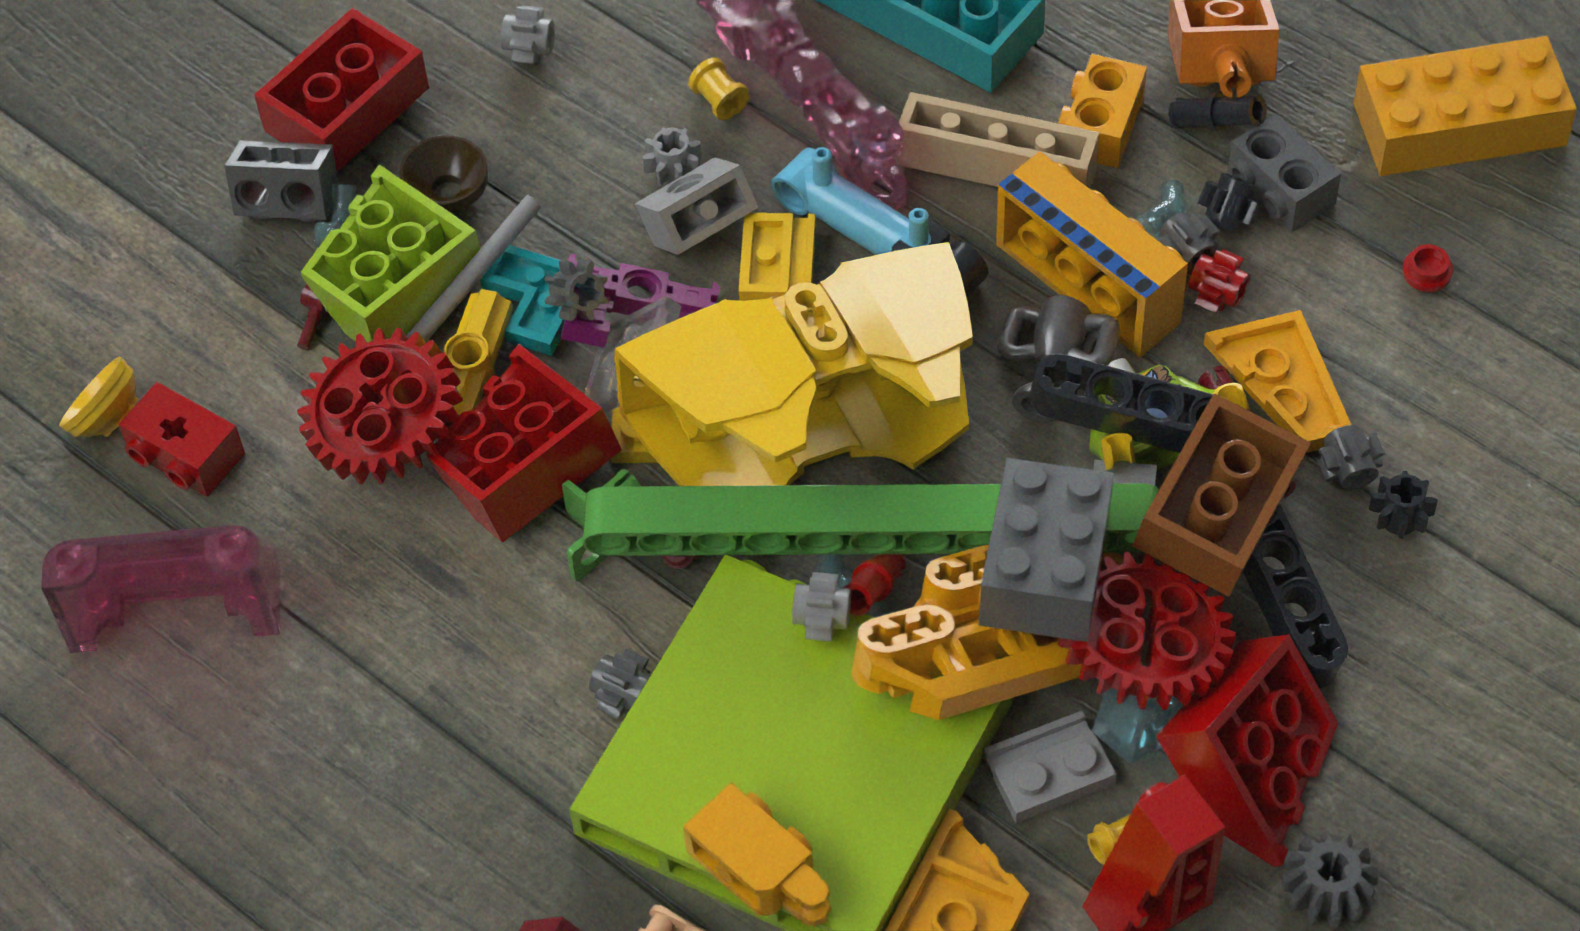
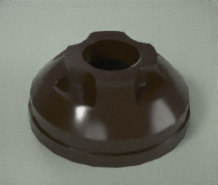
[399,135,488,213]

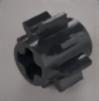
[1197,173,1262,232]
[1369,471,1438,539]

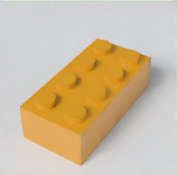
[1354,36,1577,176]

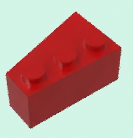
[1082,775,1225,931]

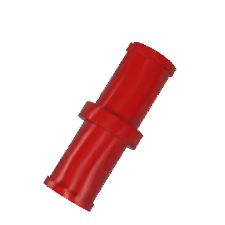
[844,554,906,616]

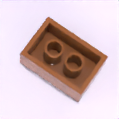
[1132,393,1311,597]

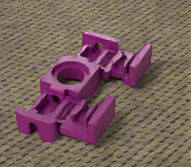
[561,254,719,348]

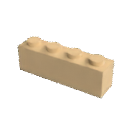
[897,92,1099,189]

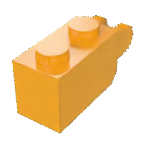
[683,782,831,928]

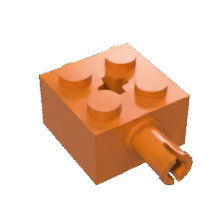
[1168,0,1279,98]

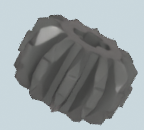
[1281,829,1379,930]

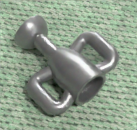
[997,295,1121,422]

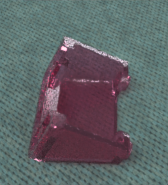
[41,525,280,653]

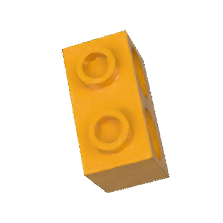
[1058,54,1147,169]

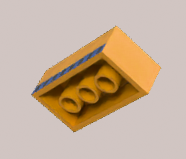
[996,151,1188,358]

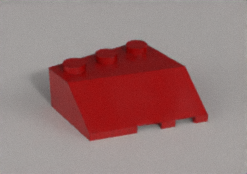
[426,344,622,543]
[1156,634,1338,867]

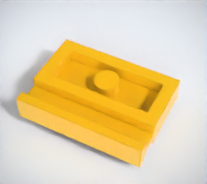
[738,213,816,301]

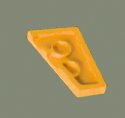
[1204,310,1351,453]

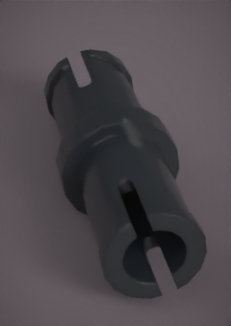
[1168,92,1267,131]

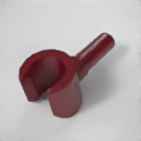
[297,284,330,350]

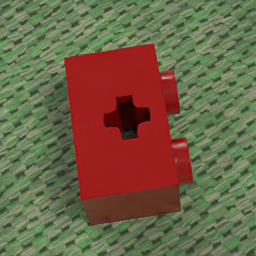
[118,382,245,497]

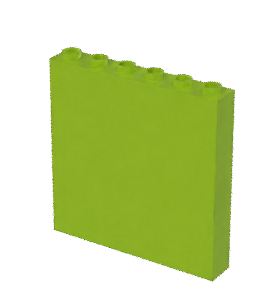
[569,554,1013,931]

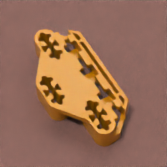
[851,545,1123,720]

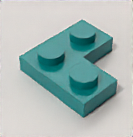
[480,245,565,356]

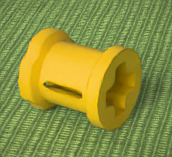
[688,57,750,120]

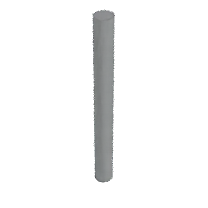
[406,195,542,342]

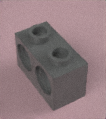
[1228,114,1341,232]
[224,141,340,222]

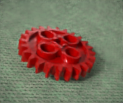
[297,328,463,484]
[1058,552,1236,710]

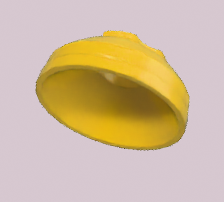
[59,356,138,437]

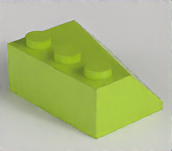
[301,165,481,342]

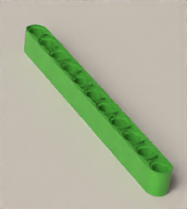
[583,483,1160,556]

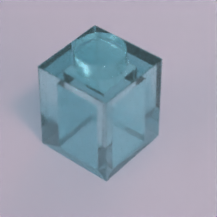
[1092,664,1181,764]

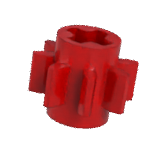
[1188,249,1250,313]

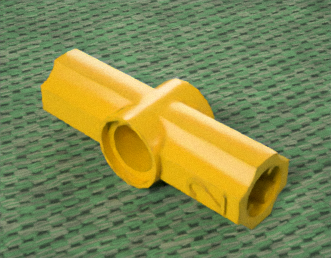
[444,289,513,429]

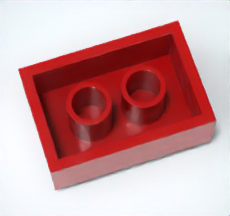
[254,7,429,172]

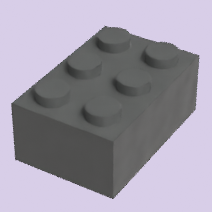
[978,458,1114,642]

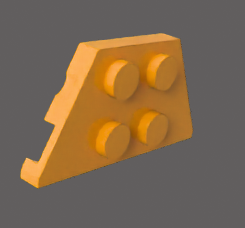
[885,808,1029,931]

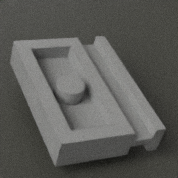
[983,710,1116,823]

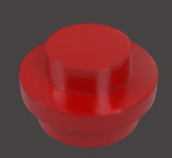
[1402,244,1453,292]

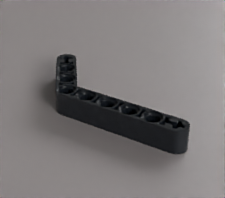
[1030,353,1348,688]

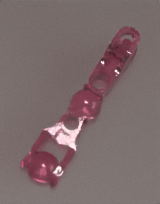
[696,0,908,210]

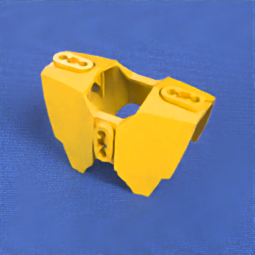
[614,242,973,486]

